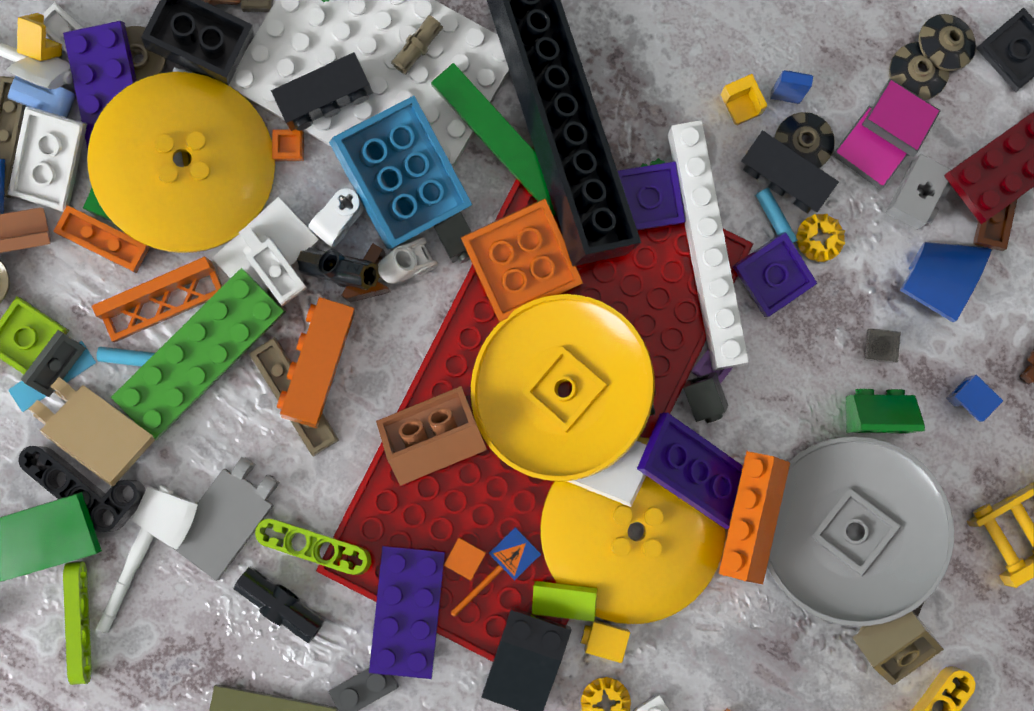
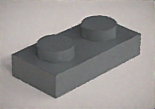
[21,330,86,397]
[328,668,399,711]

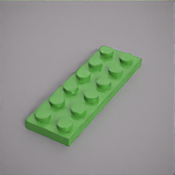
[111,268,286,441]

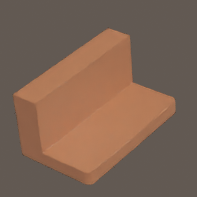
[0,207,51,253]

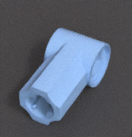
[8,76,76,118]

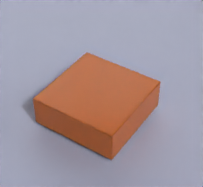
[272,129,304,161]
[444,538,486,580]

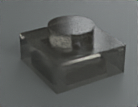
[864,328,901,363]

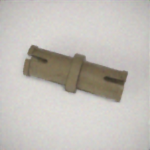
[391,15,443,75]

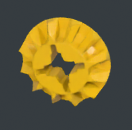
[796,214,845,262]
[581,677,631,711]

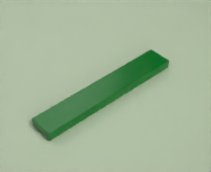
[431,63,556,217]

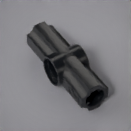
[297,247,380,290]
[233,566,325,643]

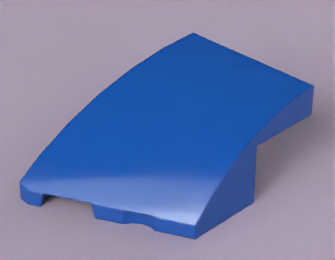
[900,242,992,322]

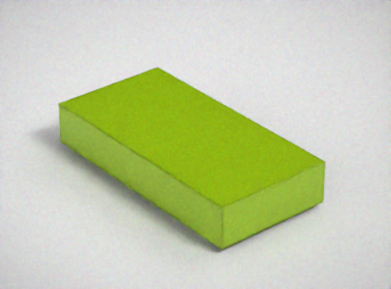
[532,581,597,622]

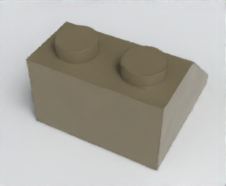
[852,611,944,685]

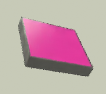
[862,78,941,157]
[832,105,908,190]

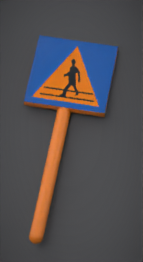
[451,527,541,616]

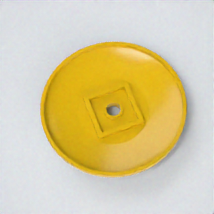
[87,72,275,253]
[471,294,655,481]
[540,437,725,624]

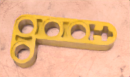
[911,666,976,711]

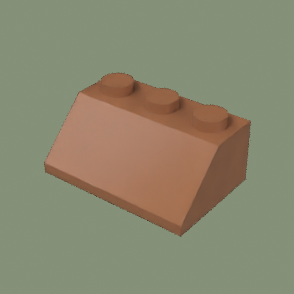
[376,386,487,486]

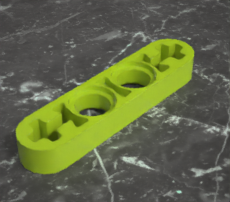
[255,519,371,575]
[63,561,92,685]

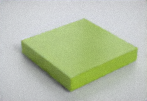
[0,296,69,374]

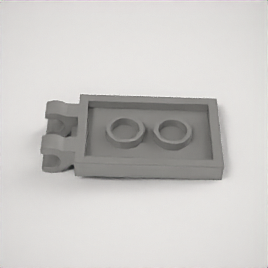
[170,457,280,581]

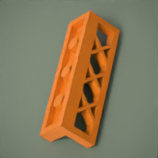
[92,256,222,342]

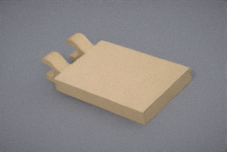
[29,377,155,487]

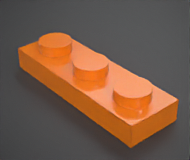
[53,205,150,273]

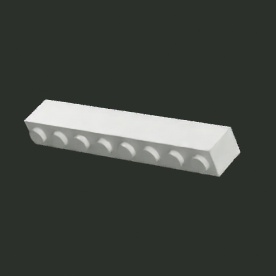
[668,120,749,371]

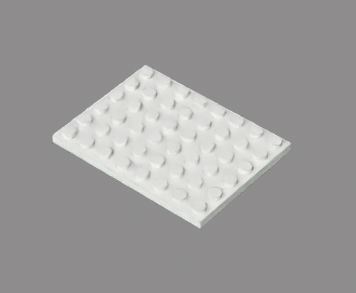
[229,0,510,168]

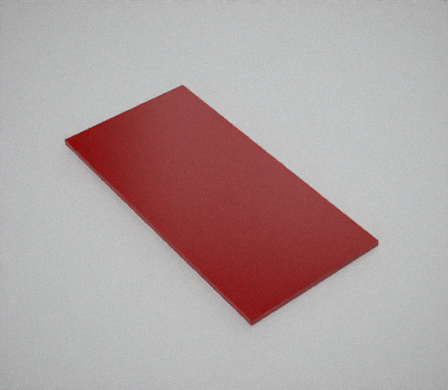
[316,146,754,662]

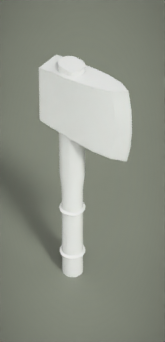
[0,42,73,89]
[97,485,198,633]

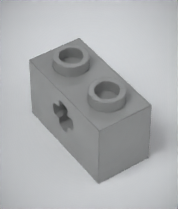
[886,154,952,230]

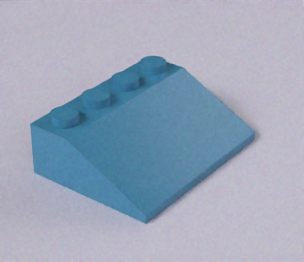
[329,96,472,250]

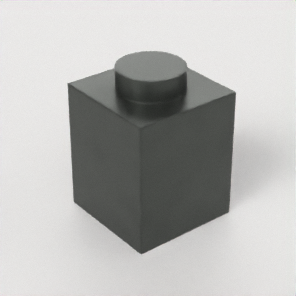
[434,212,471,263]
[683,371,728,423]

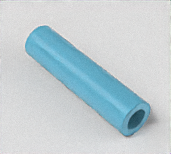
[755,188,798,243]
[97,347,155,367]

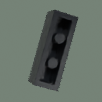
[271,52,373,131]
[741,130,839,214]

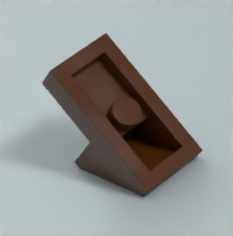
[341,243,391,303]

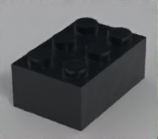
[141,0,254,86]

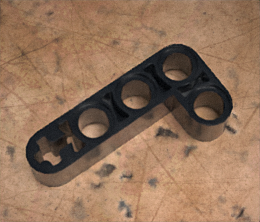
[18,446,146,532]

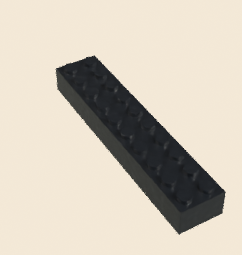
[487,0,641,267]

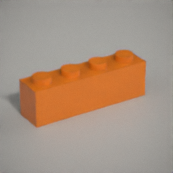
[277,297,355,429]
[719,451,790,584]

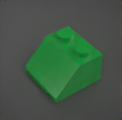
[846,389,925,434]

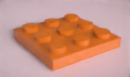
[460,199,583,322]

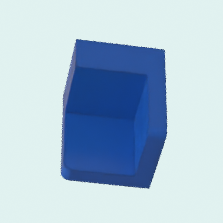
[946,375,1003,422]

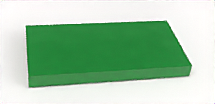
[0,492,102,582]

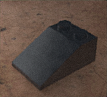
[481,607,572,711]

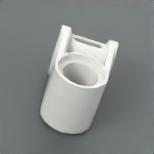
[308,188,364,248]
[378,238,439,284]

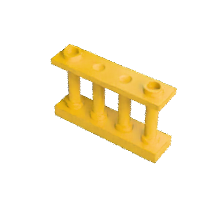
[966,482,1034,588]

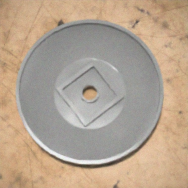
[767,437,954,627]

